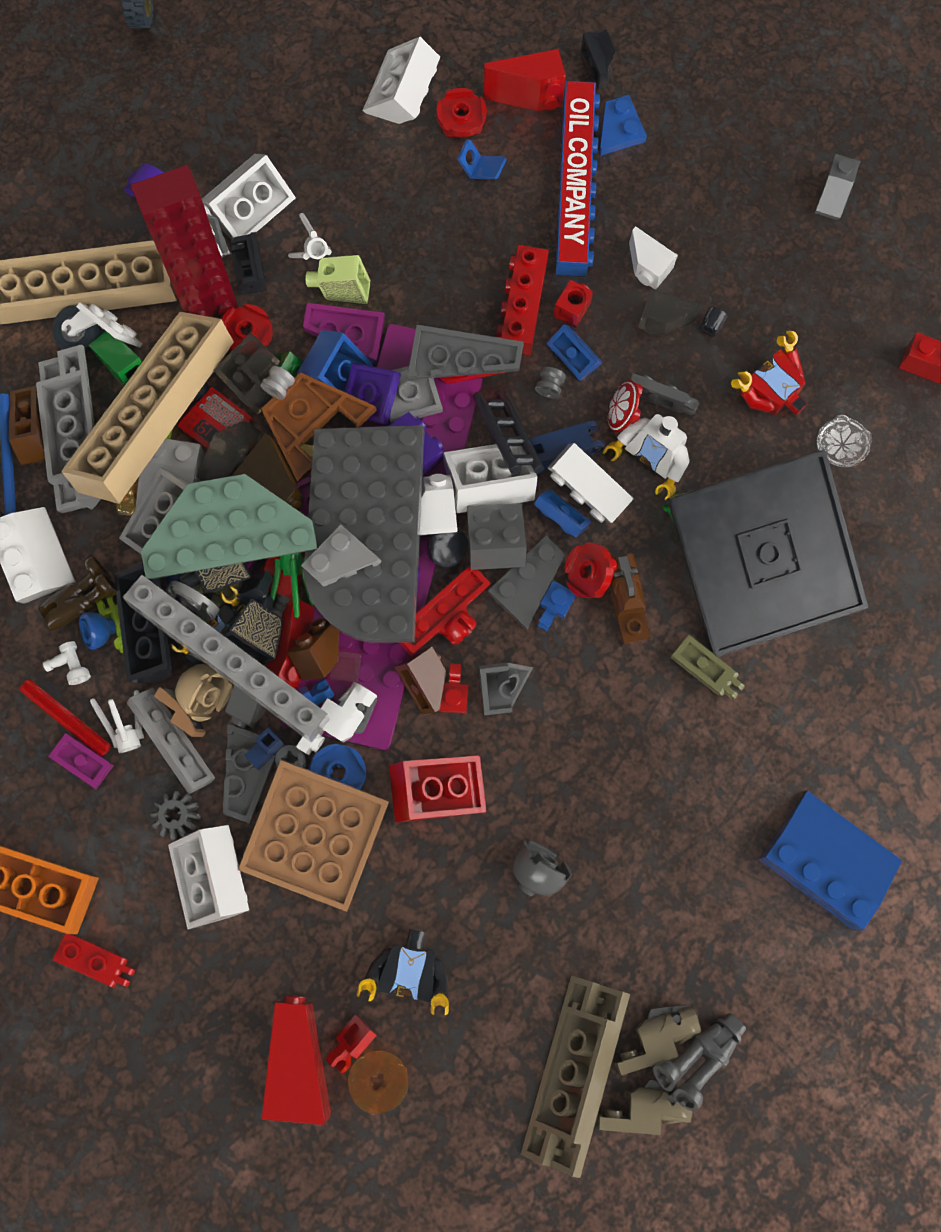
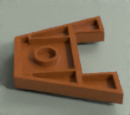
[261,372,377,482]

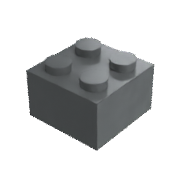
[467,503,527,570]

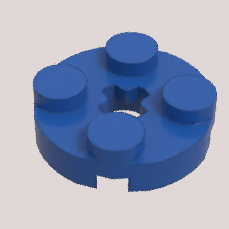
[310,744,366,790]

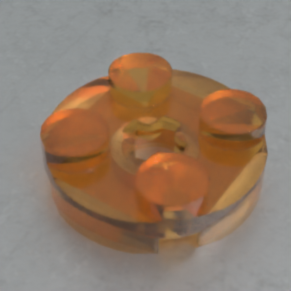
[348,1050,409,1114]

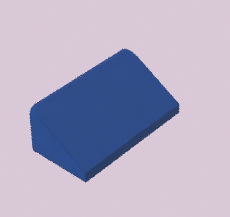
[546,325,603,381]

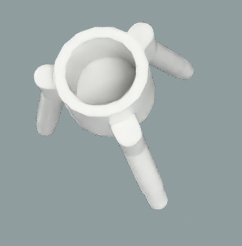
[288,213,331,260]
[90,690,144,753]

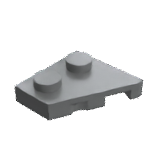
[301,525,381,587]

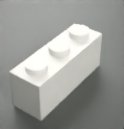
[548,443,634,523]

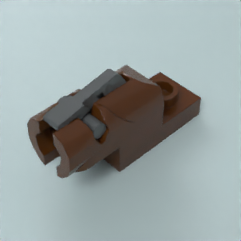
[610,553,651,645]

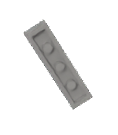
[127,688,215,794]

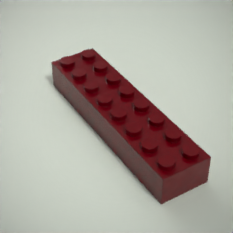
[131,165,238,318]

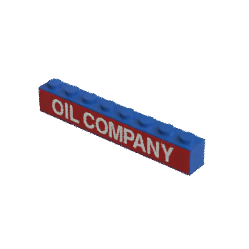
[555,81,600,277]

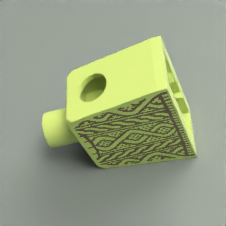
[306,255,371,304]

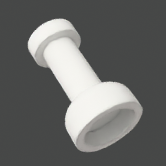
[43,641,91,685]

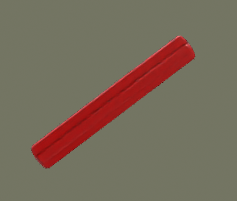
[19,679,111,757]

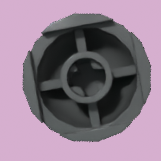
[513,840,572,896]

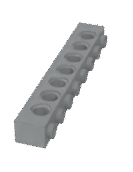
[123,575,329,743]

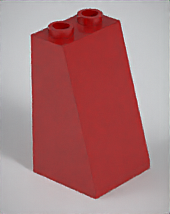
[262,995,331,1125]

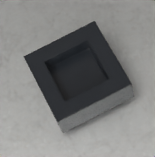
[237,570,273,604]

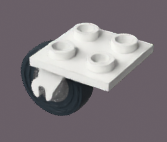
[52,302,143,354]

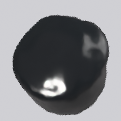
[426,527,468,567]

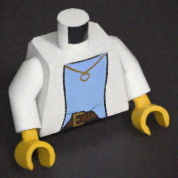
[603,414,689,500]

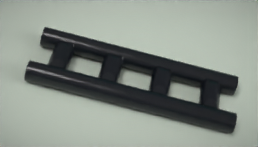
[473,391,544,474]

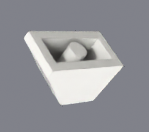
[629,226,677,290]

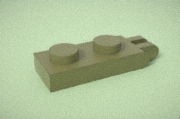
[670,635,744,700]

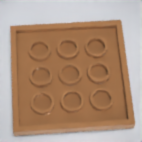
[238,760,389,912]

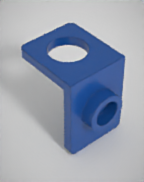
[457,140,506,179]

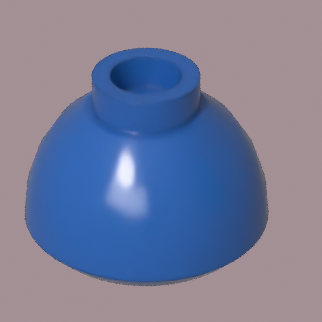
[79,612,116,650]

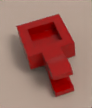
[438,663,468,714]
[326,1015,377,1074]

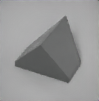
[479,663,533,716]

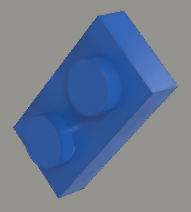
[534,489,591,538]

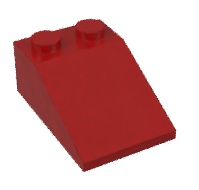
[483,49,566,111]
[389,756,487,823]

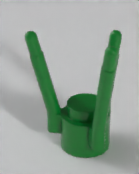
[270,552,314,618]

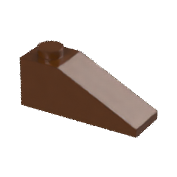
[9,386,45,465]

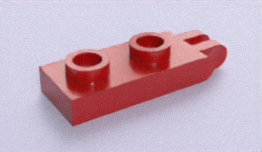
[52,933,136,988]

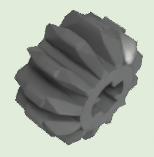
[150,791,201,841]

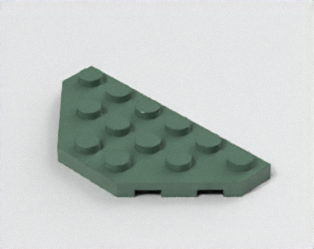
[141,474,318,580]

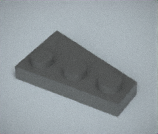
[223,724,276,824]

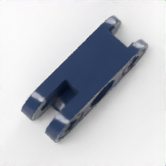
[530,421,605,470]

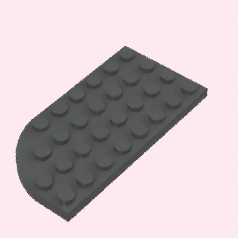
[304,425,425,643]

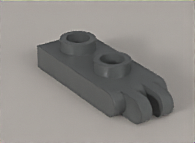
[631,373,699,415]

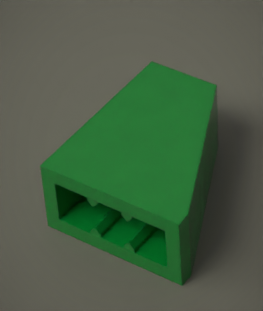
[88,331,142,387]

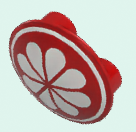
[607,380,643,432]

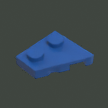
[599,95,647,155]

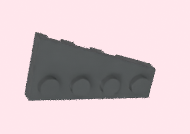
[408,325,524,380]

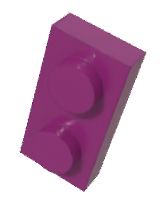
[48,733,114,789]

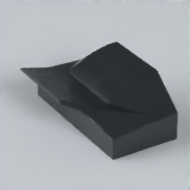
[581,29,616,90]

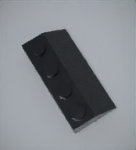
[114,563,172,684]

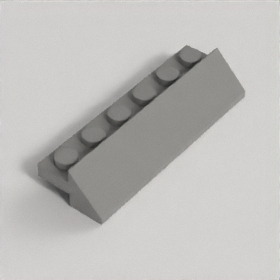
[36,344,101,513]

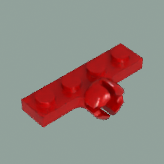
[398,566,491,657]

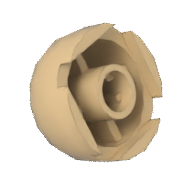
[175,664,232,722]

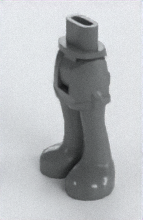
[653,1013,746,1112]

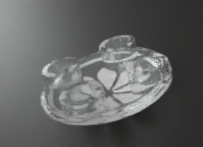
[817,415,872,467]

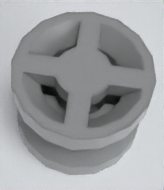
[261,366,295,400]

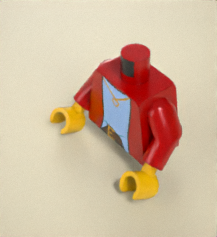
[731,331,807,416]

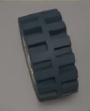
[122,0,153,28]

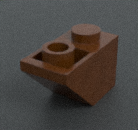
[288,618,339,681]

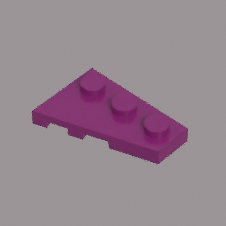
[303,303,385,365]

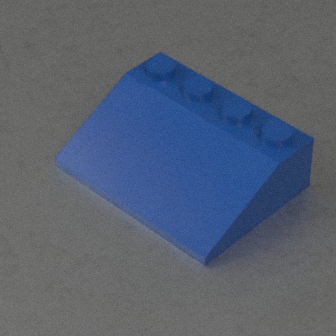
[759,791,902,931]

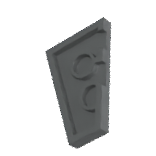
[488,536,565,631]

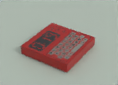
[177,387,253,460]

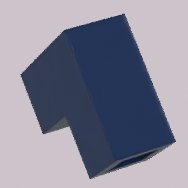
[244,728,285,770]

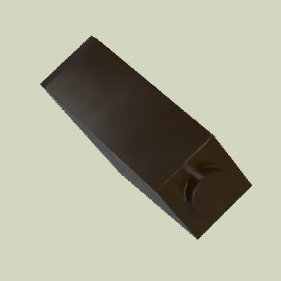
[232,433,305,511]

